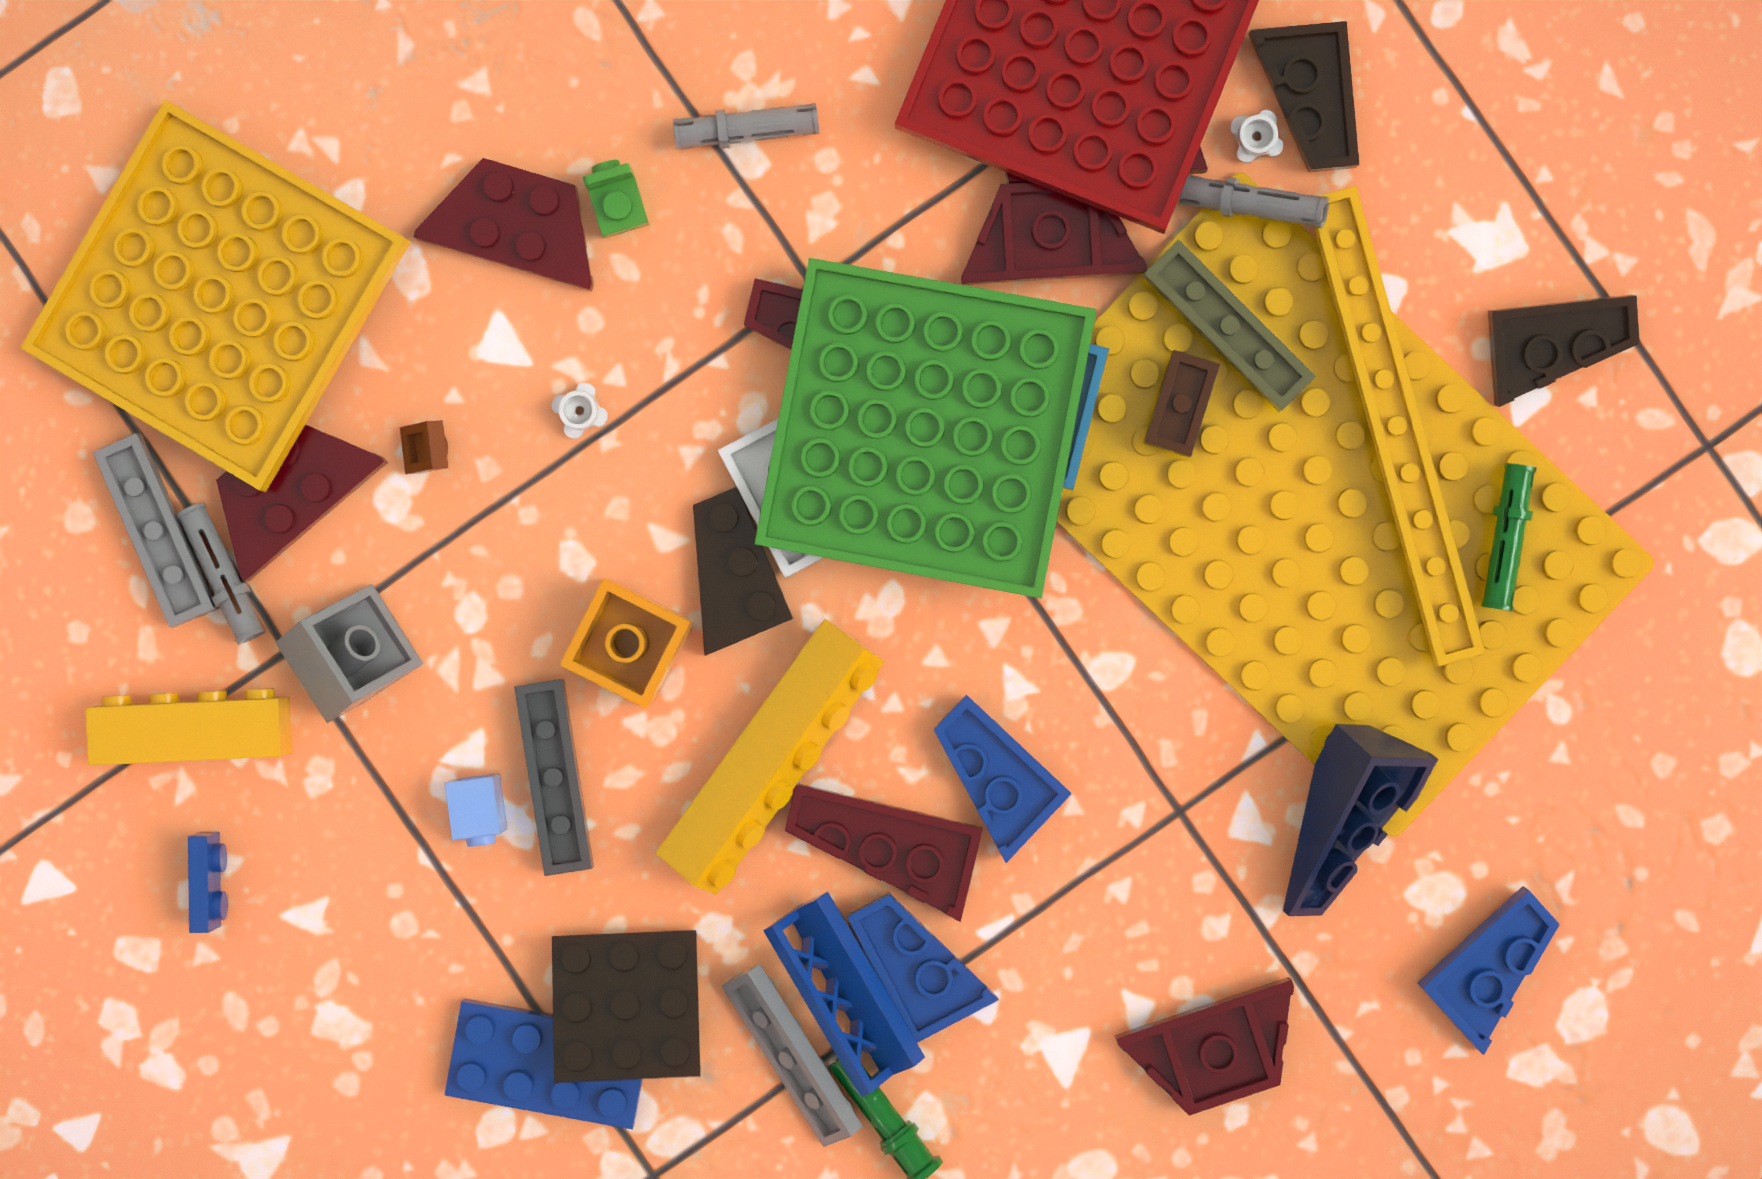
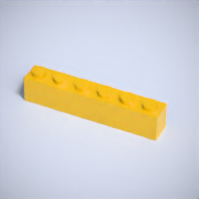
[655,619,885,895]

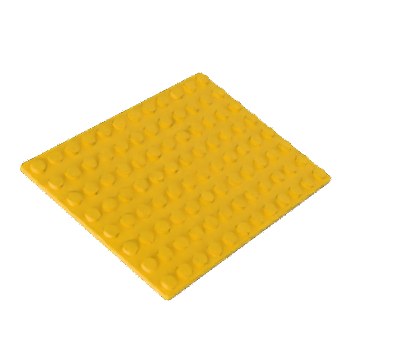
[1057,172,1654,837]

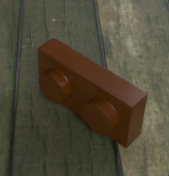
[1143,350,1220,458]

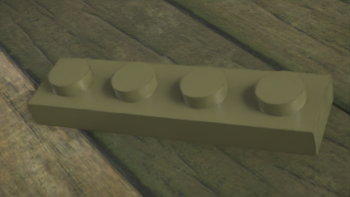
[1143,239,1316,412]

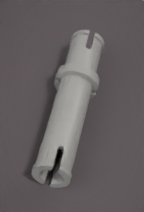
[673,103,819,150]
[1179,175,1329,229]
[176,502,265,645]

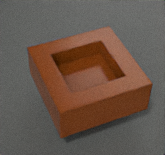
[400,420,449,475]

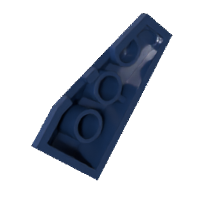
[1283,724,1438,916]

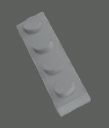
[92,433,219,628]
[721,964,863,1147]

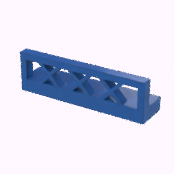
[763,891,926,1097]

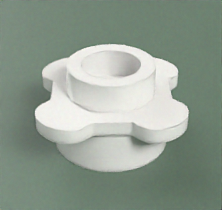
[1230,110,1283,163]
[552,383,608,439]

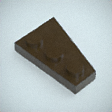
[1248,21,1360,172]
[1488,294,1640,407]
[693,487,794,656]

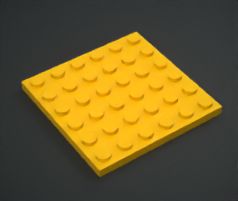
[20,99,411,492]

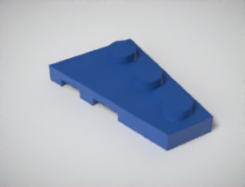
[934,694,1072,863]

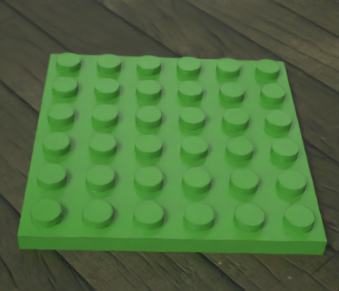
[755,258,1097,599]

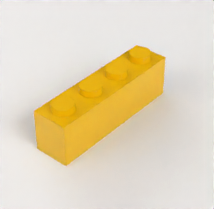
[85,688,292,766]

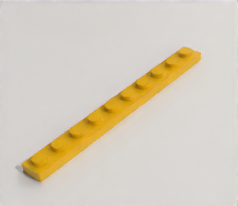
[1314,185,1486,666]

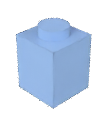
[444,773,508,847]

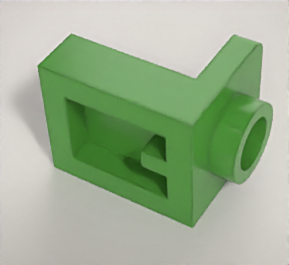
[583,159,650,239]

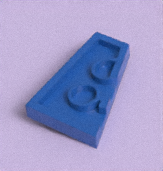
[1417,886,1560,1055]
[847,892,999,1043]

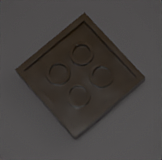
[552,930,701,1083]

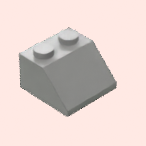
[275,584,423,723]

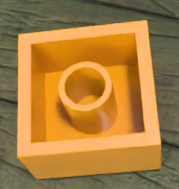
[559,578,695,709]

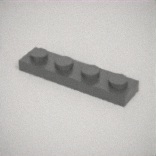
[514,678,594,876]

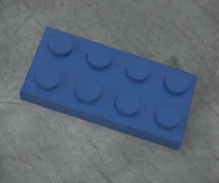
[444,998,643,1130]

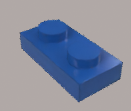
[188,832,228,933]

